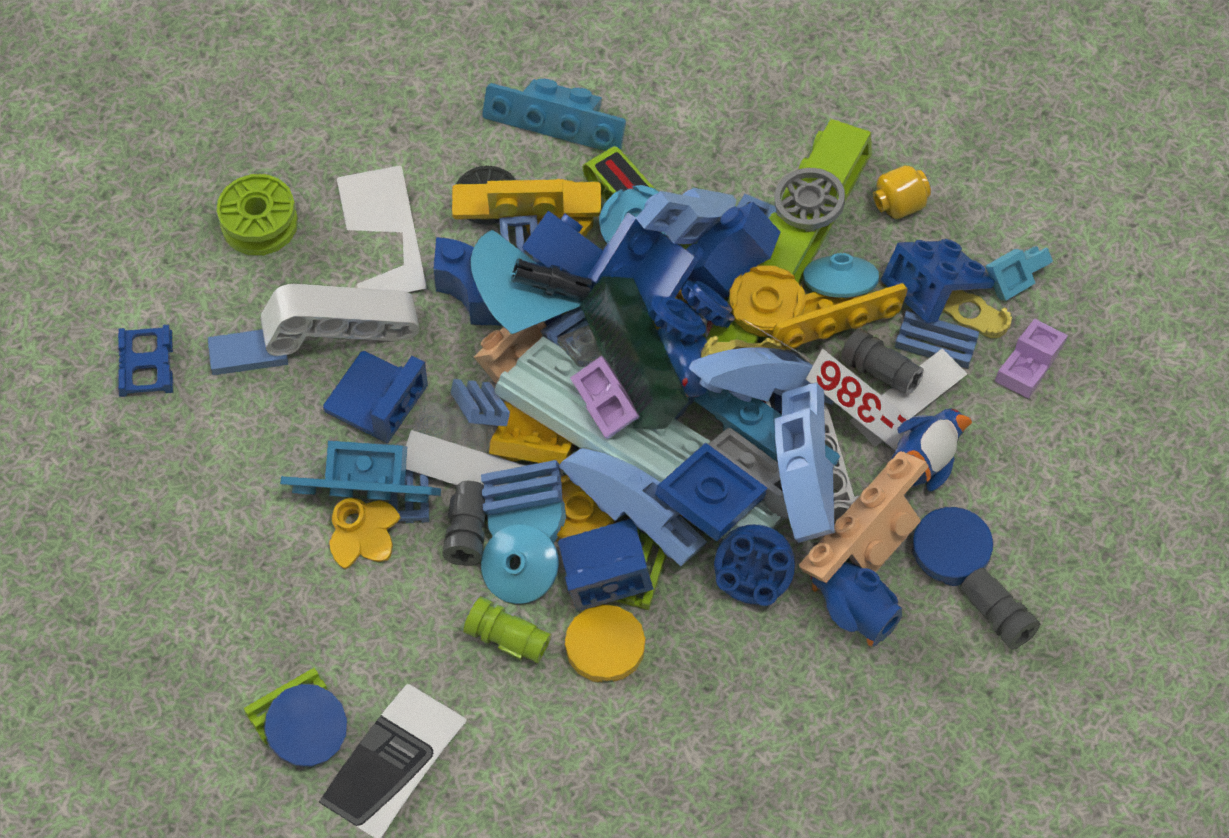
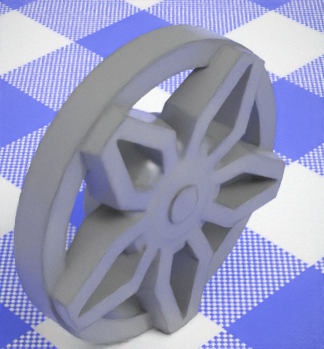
[774,168,845,232]

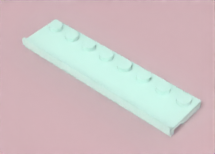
[494,337,785,539]

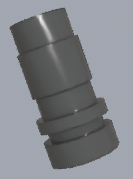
[841,328,924,395]
[443,481,486,566]
[961,568,1041,650]

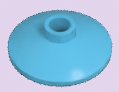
[803,253,879,298]
[481,524,559,604]

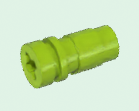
[463,596,552,663]

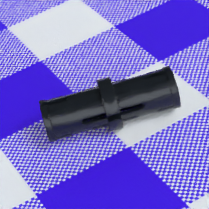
[511,258,592,302]

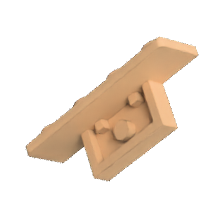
[799,451,929,583]

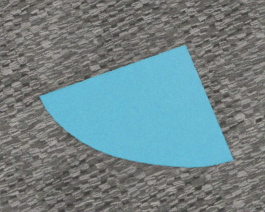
[471,230,588,334]

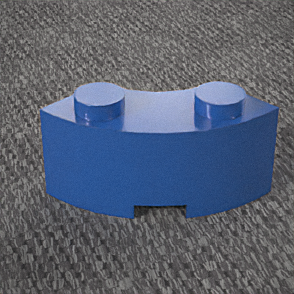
[686,202,780,298]
[521,211,616,301]
[433,237,502,326]

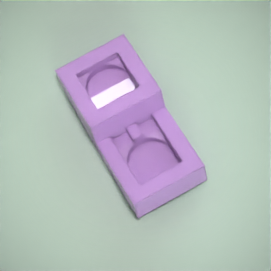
[995,319,1068,399]
[570,356,639,439]

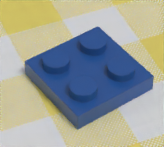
[655,443,768,541]

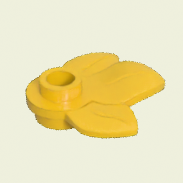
[329,498,401,569]

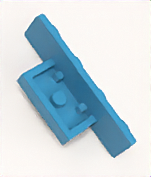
[482,78,626,151]
[694,389,840,467]
[280,441,441,503]

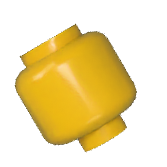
[873,165,931,219]

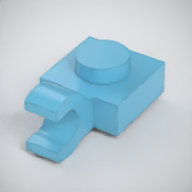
[985,246,1053,301]

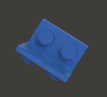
[587,213,698,322]
[881,239,995,323]
[323,351,428,444]
[558,519,654,612]

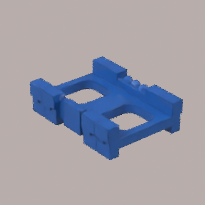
[118,325,173,397]

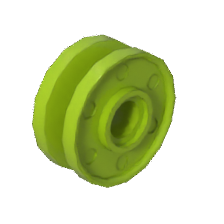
[216,174,298,256]

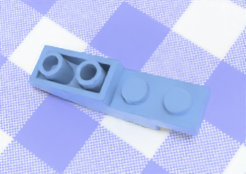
[636,188,736,244]
[689,347,834,405]
[774,382,835,543]
[559,448,707,566]

